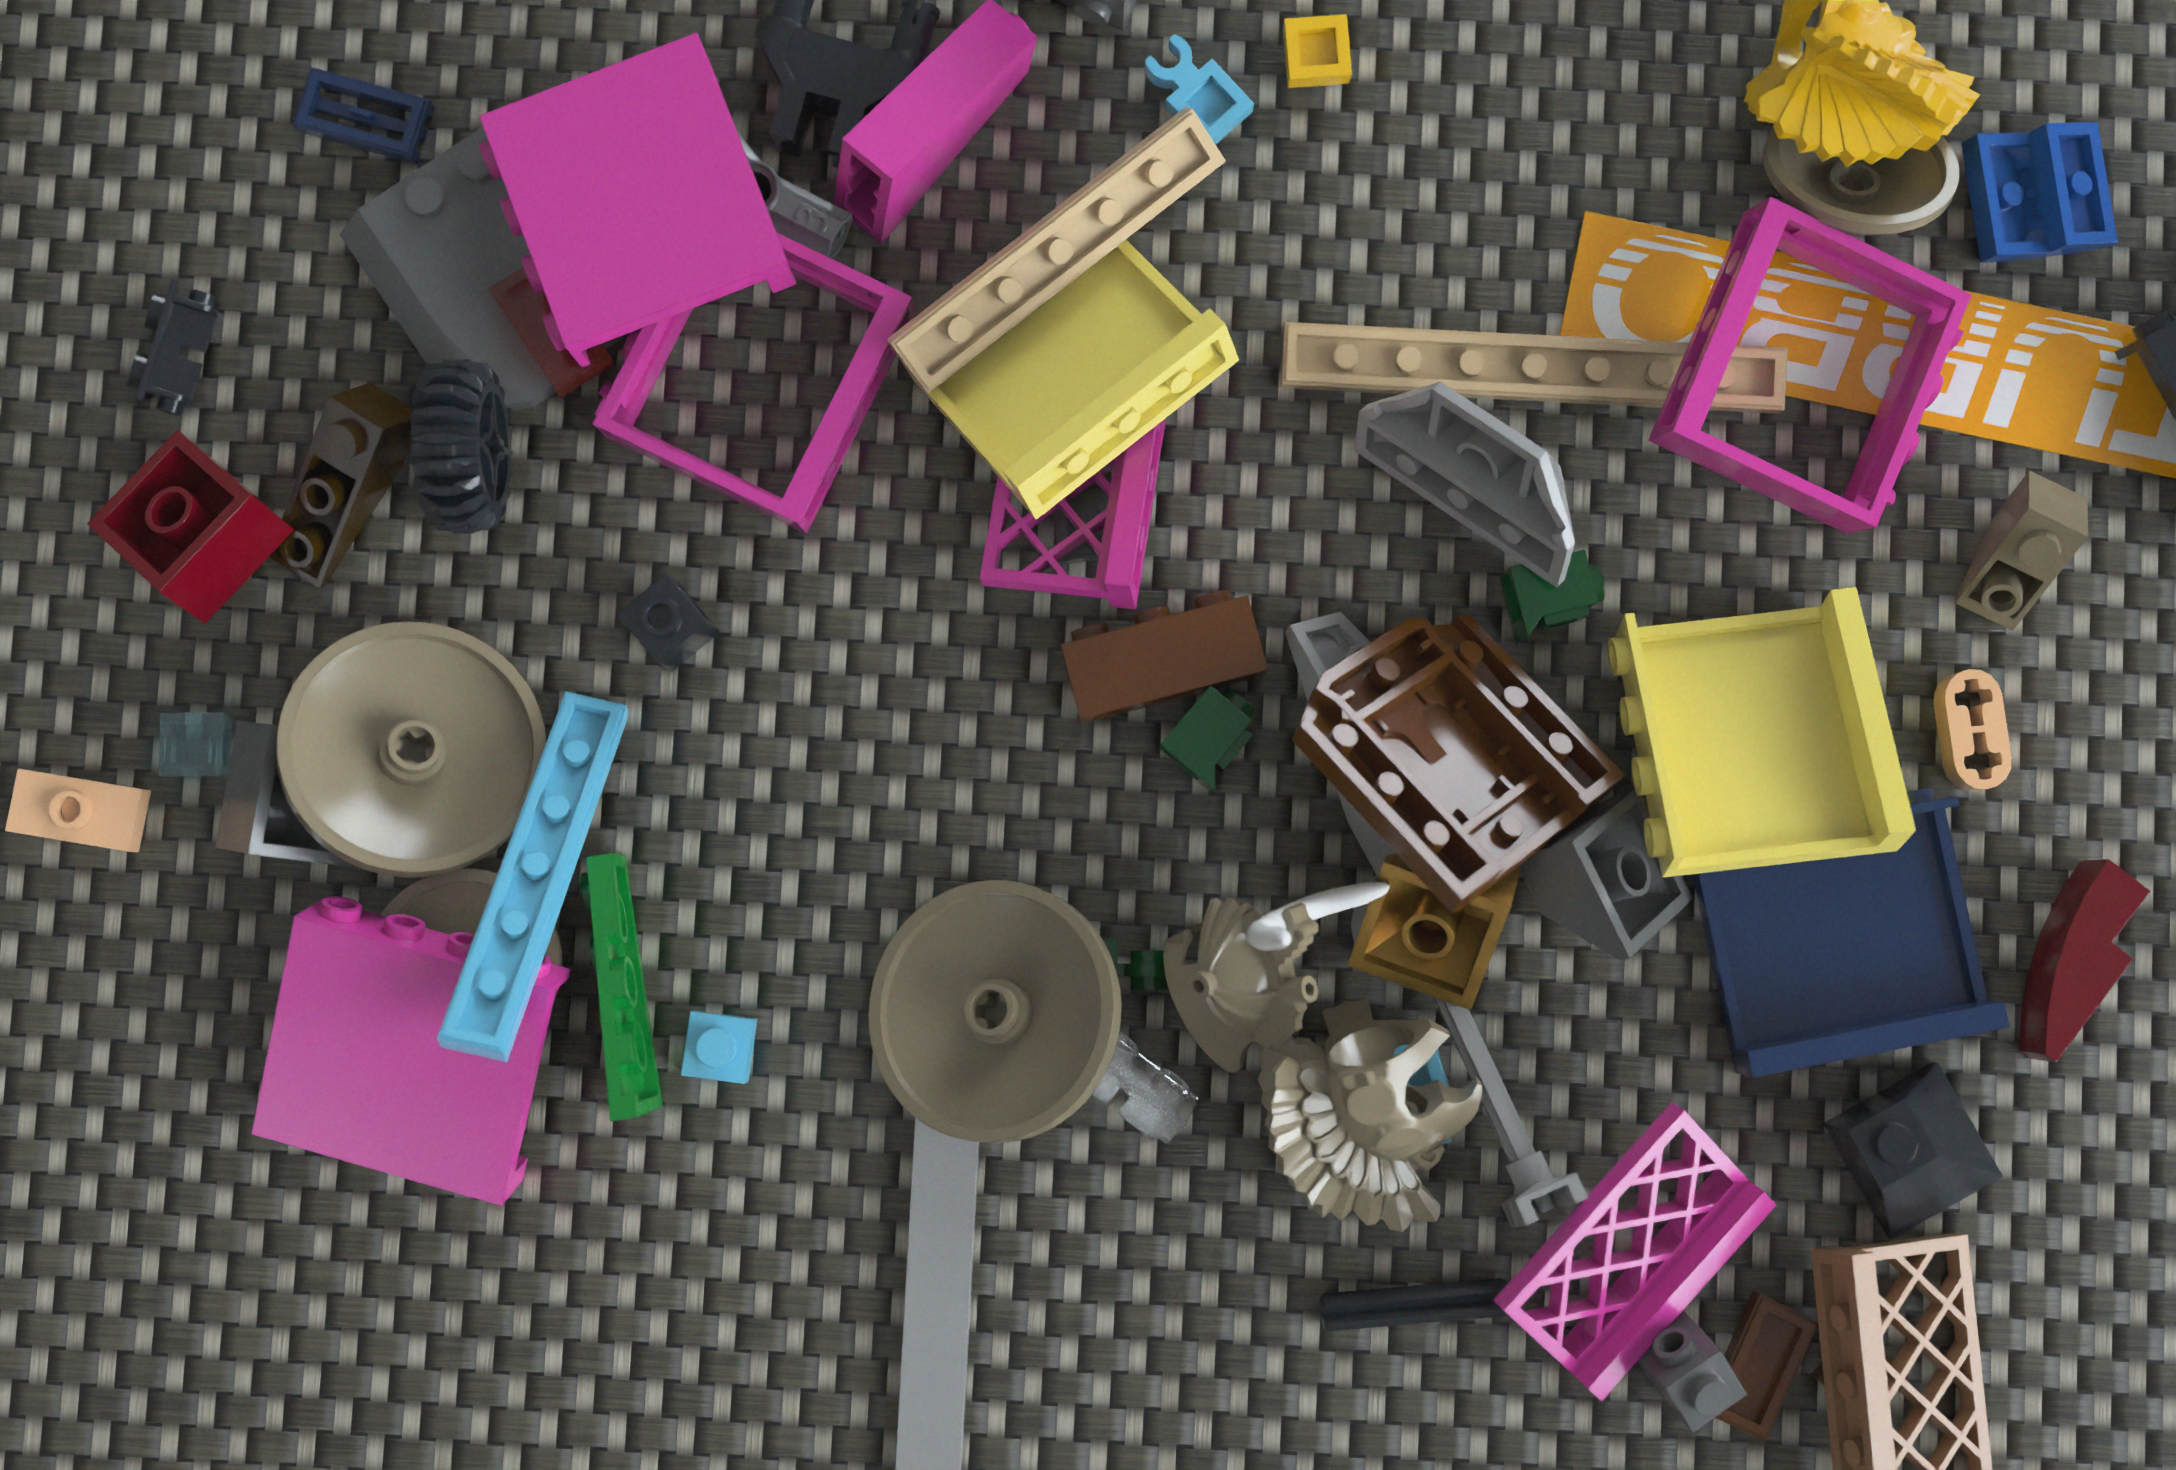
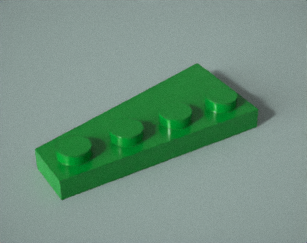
[580,853,663,1122]

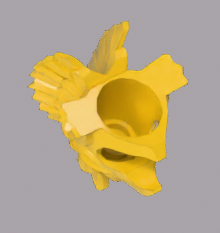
[1744,0,1980,168]

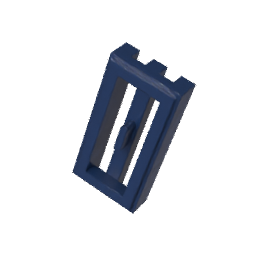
[293,67,435,165]

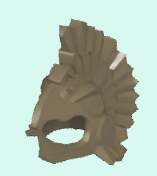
[1257,999,1482,1232]

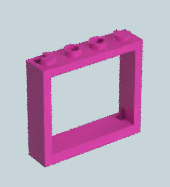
[1648,197,1972,534]
[593,233,917,534]

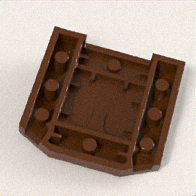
[1292,615,1626,913]

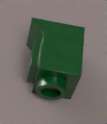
[1499,550,1605,645]
[1159,685,1256,795]

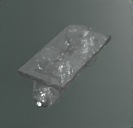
[1092,1031,1199,1144]

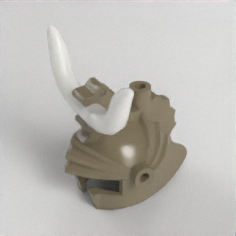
[1163,882,1390,1073]

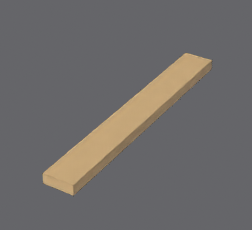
[1280,322,1788,414]

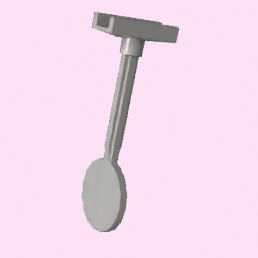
[1350,875,1588,1228]

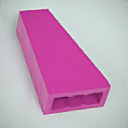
[834,0,1038,244]

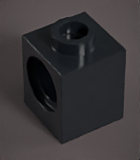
[617,573,720,672]

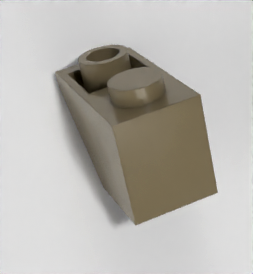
[1955,470,2088,631]

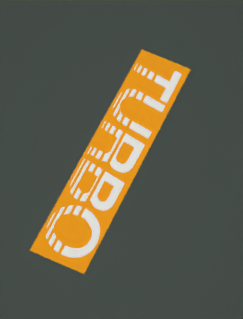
[1560,211,2176,479]

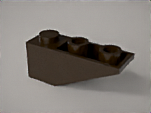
[269,382,413,588]

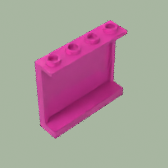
[479,32,797,367]
[251,896,571,1206]

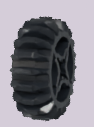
[408,359,513,534]

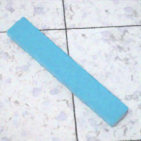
[437,691,628,1062]

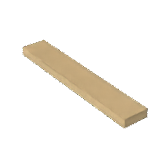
[886,107,1226,394]

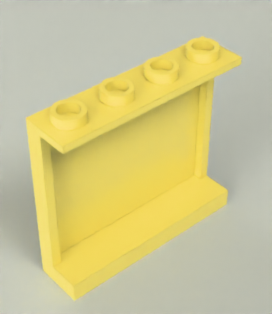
[903,240,1239,520]
[1608,587,1916,878]

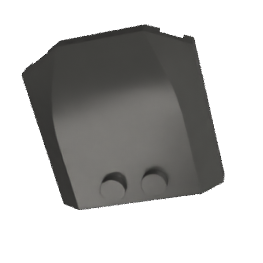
[340,126,629,410]

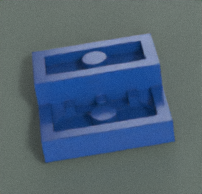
[1961,122,2118,263]

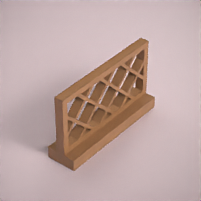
[1811,1232,1992,1470]

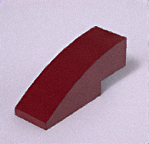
[2019,859,2151,1063]

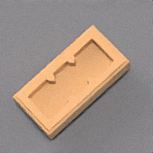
[5,769,151,853]

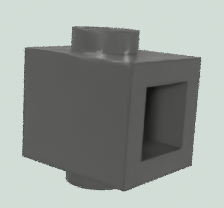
[1638,1310,1747,1432]

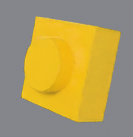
[1283,14,1352,88]

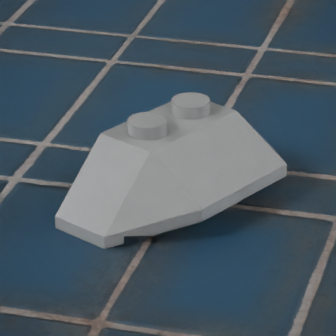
[1354,382,1575,588]

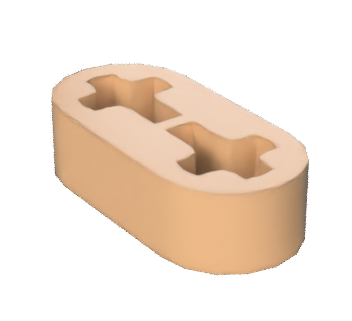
[1933,669,2012,791]

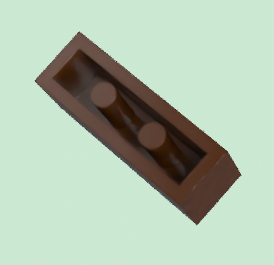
[1061,590,1268,724]

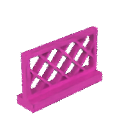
[979,418,1166,609]
[1493,1102,1776,1401]

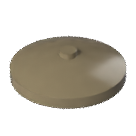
[276,621,547,878]
[868,880,1122,1143]

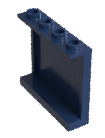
[1692,788,2010,1078]

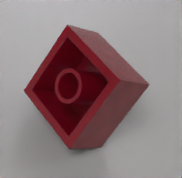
[87,429,294,624]

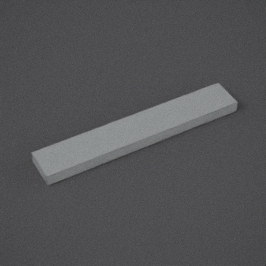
[895,1118,979,1470]

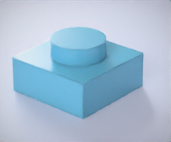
[681,1010,758,1084]

